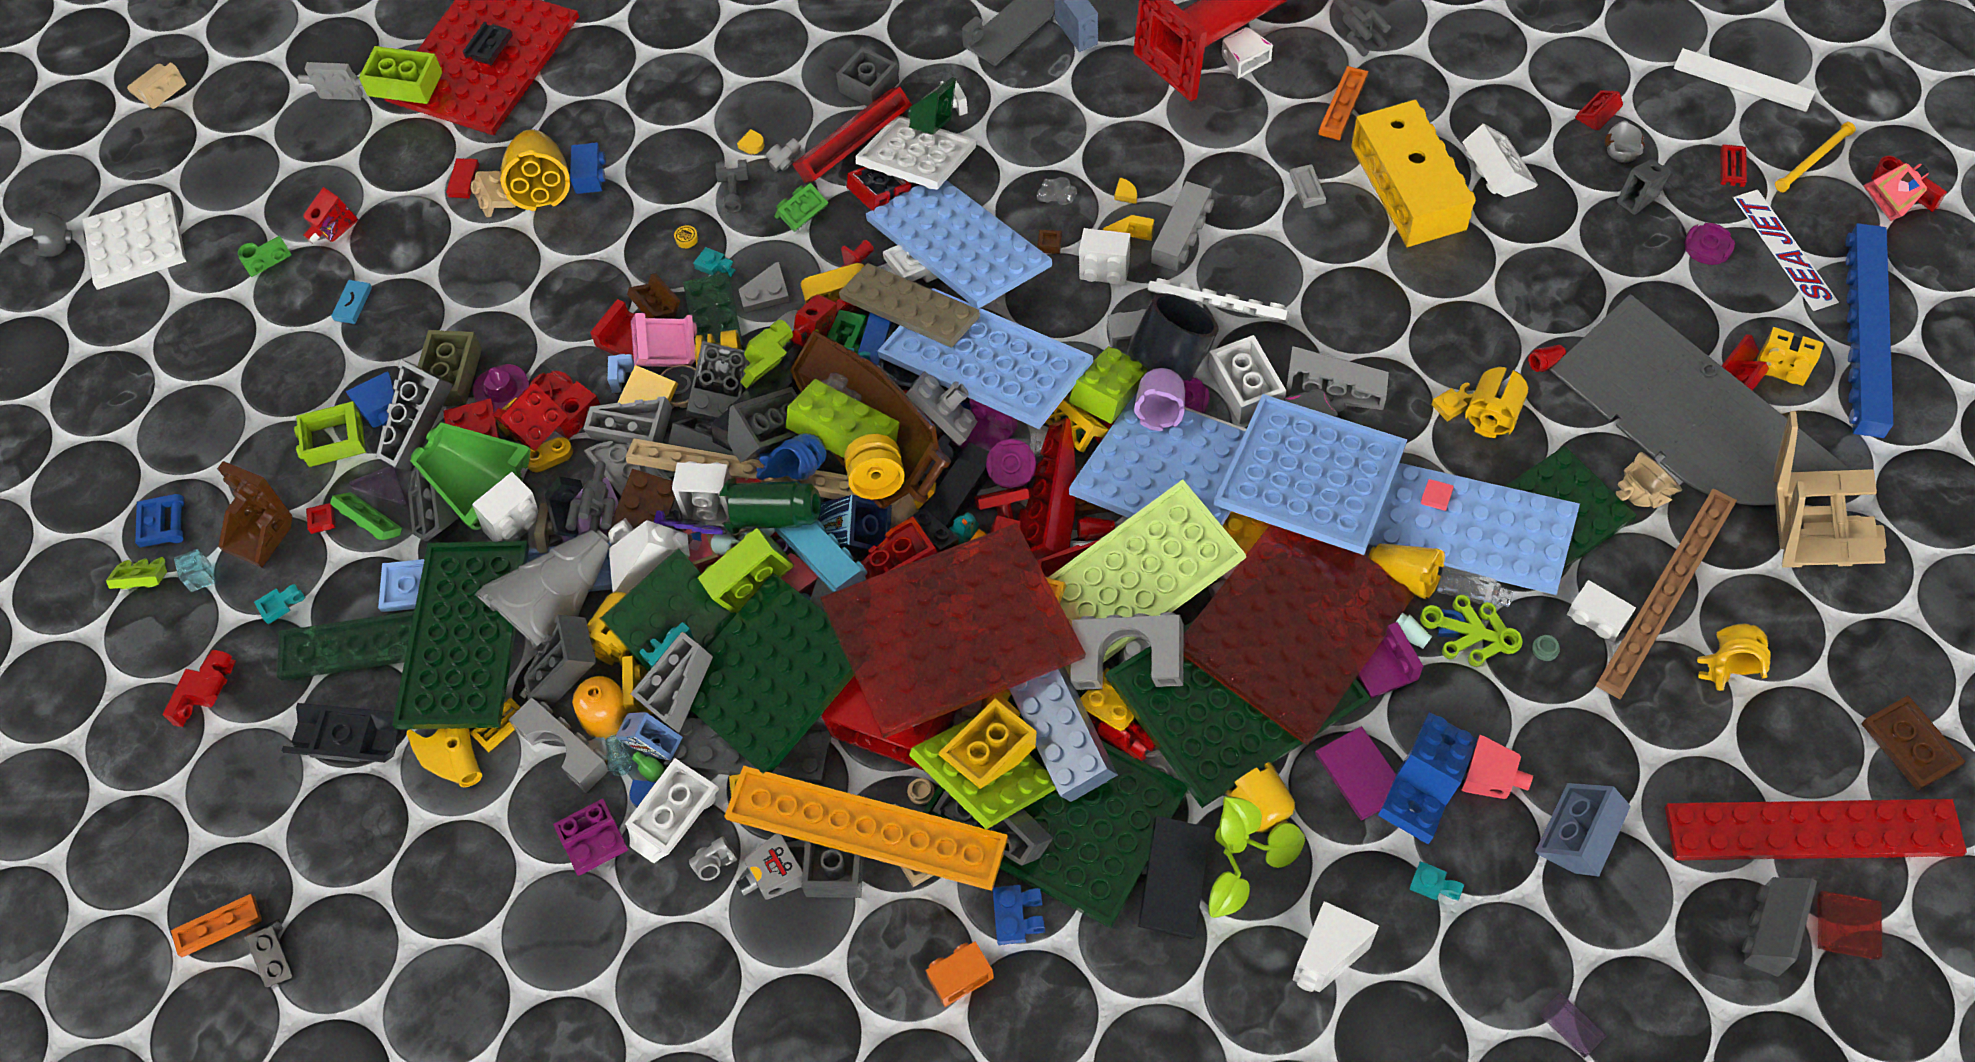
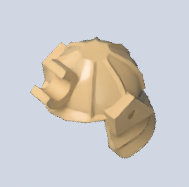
[1616,452,1682,509]

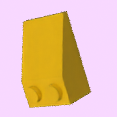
[939,699,1037,789]

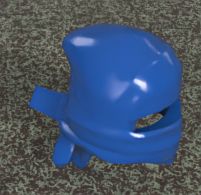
[756,433,827,480]

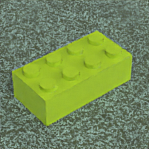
[786,379,899,458]

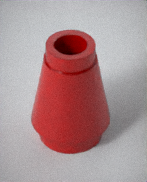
[1528,344,1566,372]
[1077,516,1115,541]

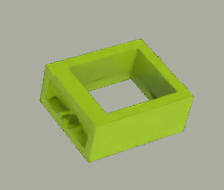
[294,401,366,467]

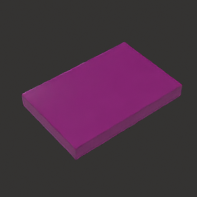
[1315,726,1396,821]

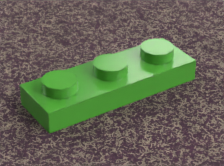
[330,492,402,540]

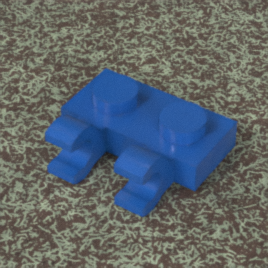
[993,885,1045,946]

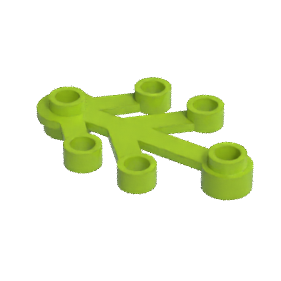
[1420,595,1523,667]

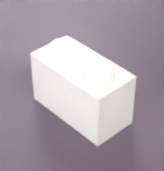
[1567,580,1636,642]

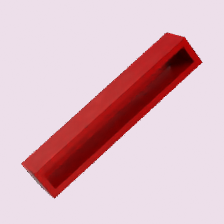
[792,87,912,183]

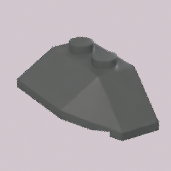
[408,465,459,542]

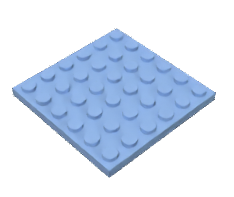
[1069,393,1245,526]
[1214,394,1407,555]

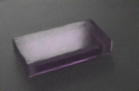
[1539,992,1606,1058]

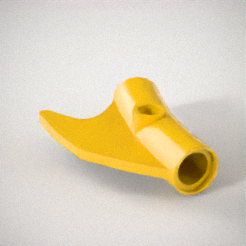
[406,728,482,787]

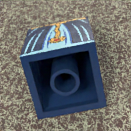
[818,495,892,557]

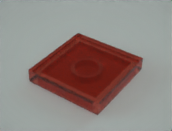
[1818,891,1882,960]

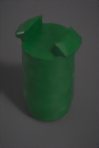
[718,478,821,534]

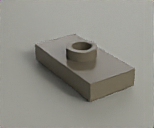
[534,503,555,553]

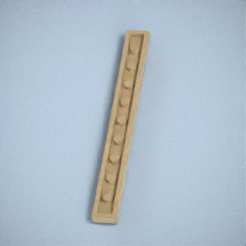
[625,438,858,499]

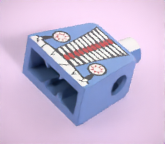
[616,712,683,761]

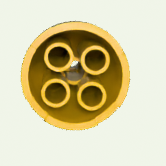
[500,129,570,211]

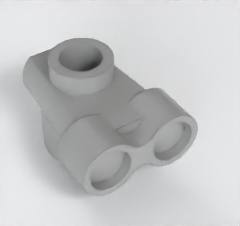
[766,138,801,172]
[689,836,738,881]

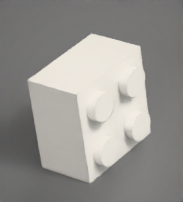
[1079,228,1130,285]

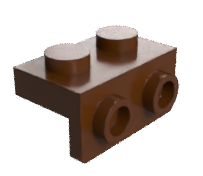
[627,273,680,319]

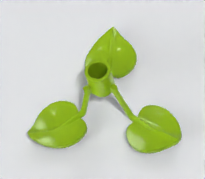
[1208,797,1305,918]

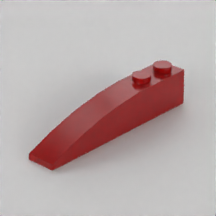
[1011,418,1076,565]

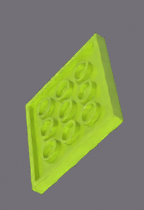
[909,717,1056,830]

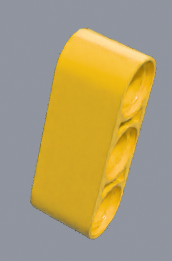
[801,263,865,303]

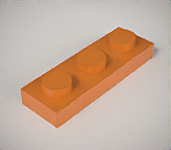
[171,894,262,958]

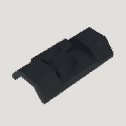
[282,703,401,763]

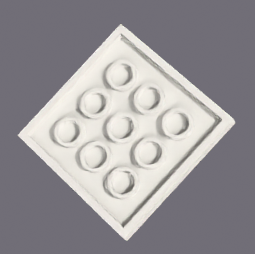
[856,116,976,190]
[82,192,186,290]

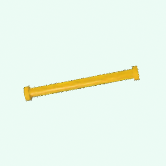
[1775,122,1856,192]

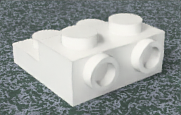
[883,245,938,283]

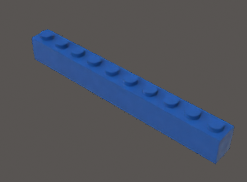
[1845,223,1893,438]

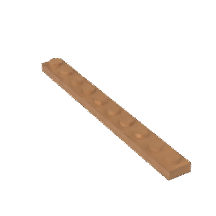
[1596,488,1737,699]

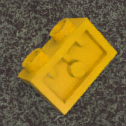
[622,656,654,715]

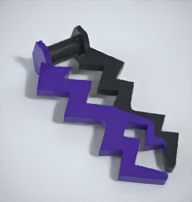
[654,510,727,535]

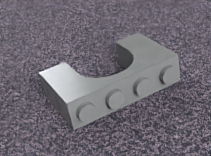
[1070,612,1184,690]

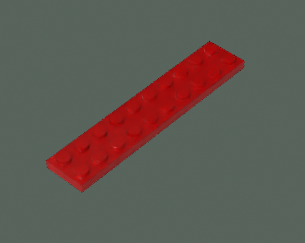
[1664,799,1967,860]

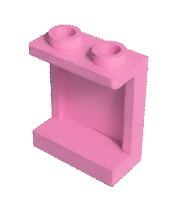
[631,313,697,367]

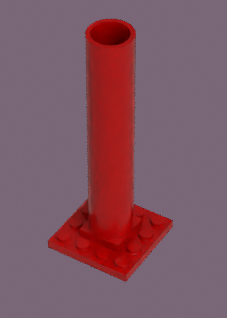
[1133,0,1288,102]

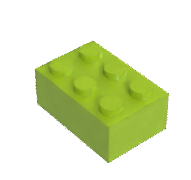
[359,46,443,104]
[1069,346,1148,424]
[698,528,794,613]

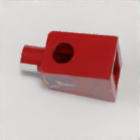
[303,187,359,244]

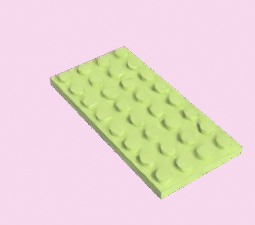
[1045,479,1247,677]

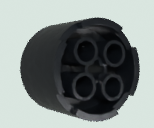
[1127,293,1219,382]

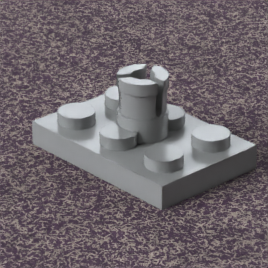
[906,371,978,446]

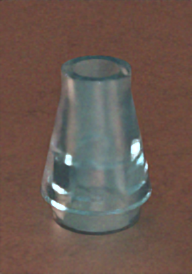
[605,735,633,776]

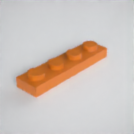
[1318,66,1368,141]

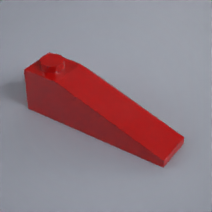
[846,516,943,603]

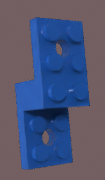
[1378,712,1478,845]

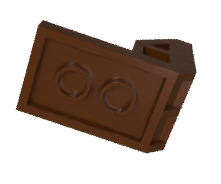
[217,461,292,568]

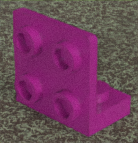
[952,398,1018,451]
[1347,622,1423,698]

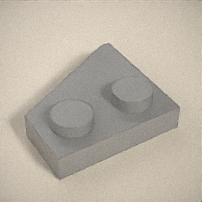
[738,262,790,313]

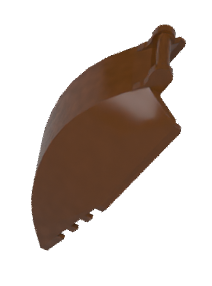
[790,331,951,508]

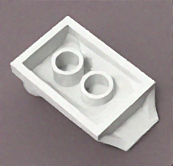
[625,758,719,863]

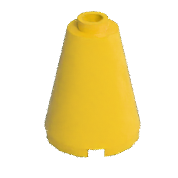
[1368,543,1445,599]

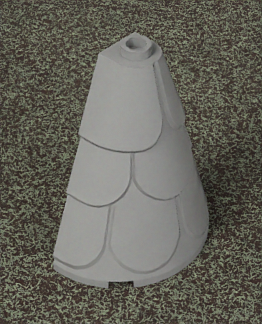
[475,530,610,653]

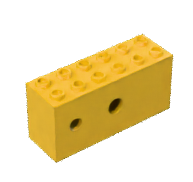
[1351,100,1475,247]

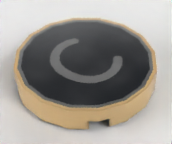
[661,365,696,408]

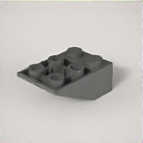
[686,341,748,422]

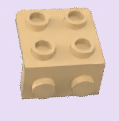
[127,62,186,110]

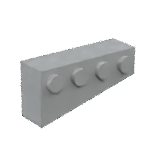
[1285,346,1389,410]

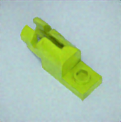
[740,319,793,389]

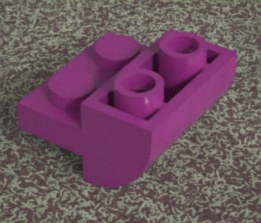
[553,798,628,876]

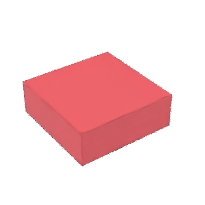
[1421,479,1454,511]

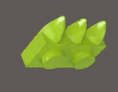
[106,557,167,589]

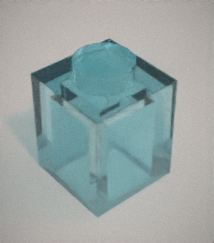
[174,549,216,592]

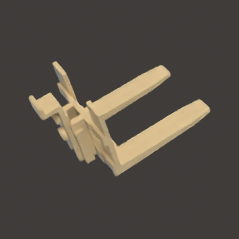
[1773,411,1887,568]

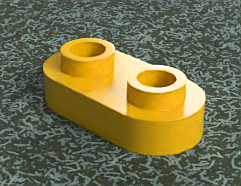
[527,437,573,472]

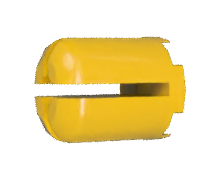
[1465,367,1528,438]
[587,592,630,666]

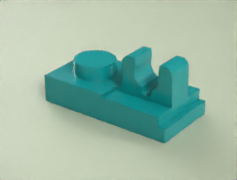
[640,622,694,668]

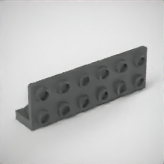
[962,0,1055,66]

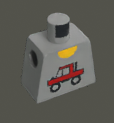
[736,833,803,900]

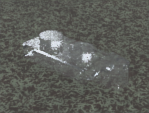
[1437,566,1514,607]

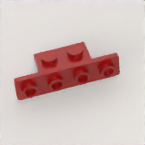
[1722,334,1769,391]

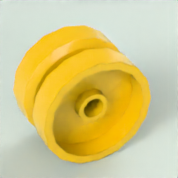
[844,434,904,500]

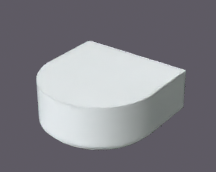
[608,518,634,546]

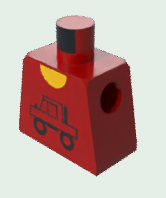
[791,294,837,347]

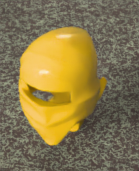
[1697,624,1770,691]

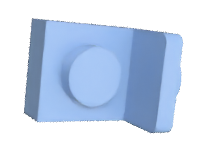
[607,354,634,393]

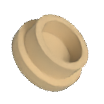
[907,778,935,805]

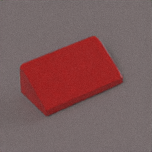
[1575,90,1623,131]

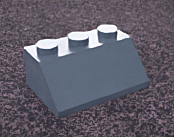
[1535,783,1631,876]

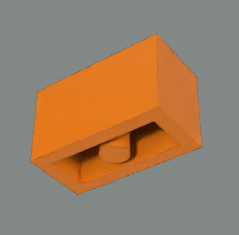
[926,941,994,1007]

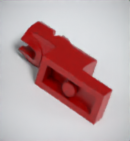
[162,650,236,727]
[1087,712,1155,761]

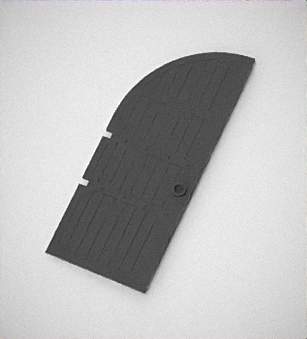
[1550,294,1851,505]

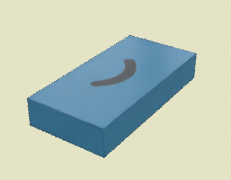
[331,280,372,324]

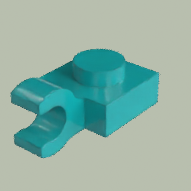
[693,247,736,277]
[254,584,306,624]
[1409,861,1464,901]

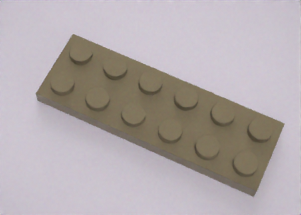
[839,263,980,348]

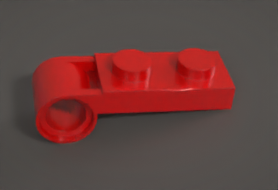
[1872,156,1947,212]

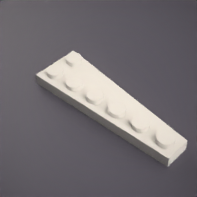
[1148,278,1290,323]

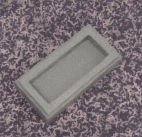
[1290,164,1326,208]

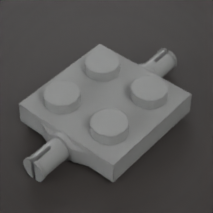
[297,62,363,100]

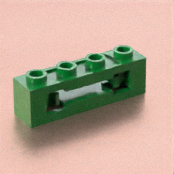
[827,310,867,354]

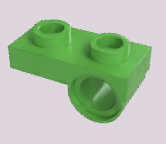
[238,235,292,278]

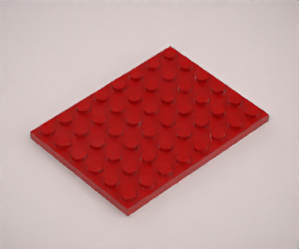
[384,0,579,136]

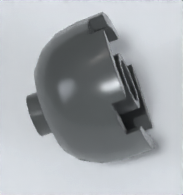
[33,211,72,257]

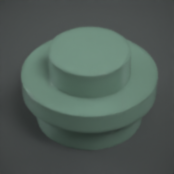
[1532,635,1560,661]

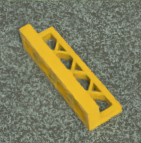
[1046,395,1109,452]

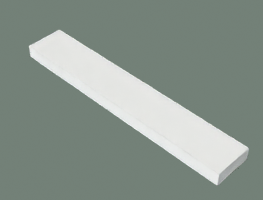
[1674,48,1815,112]

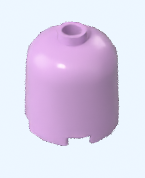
[1134,368,1185,431]

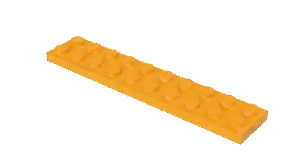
[724,766,1008,891]

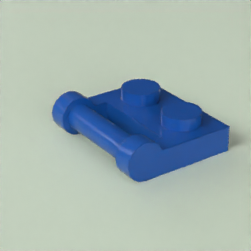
[135,494,184,548]

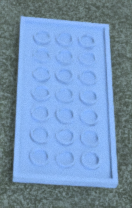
[866,180,1052,309]
[877,288,1093,429]
[1367,463,1580,595]

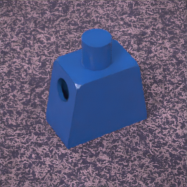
[346,371,395,427]

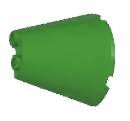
[410,422,530,530]

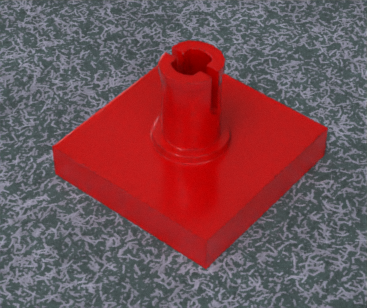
[974,486,1030,519]

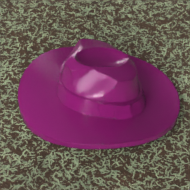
[473,364,529,411]

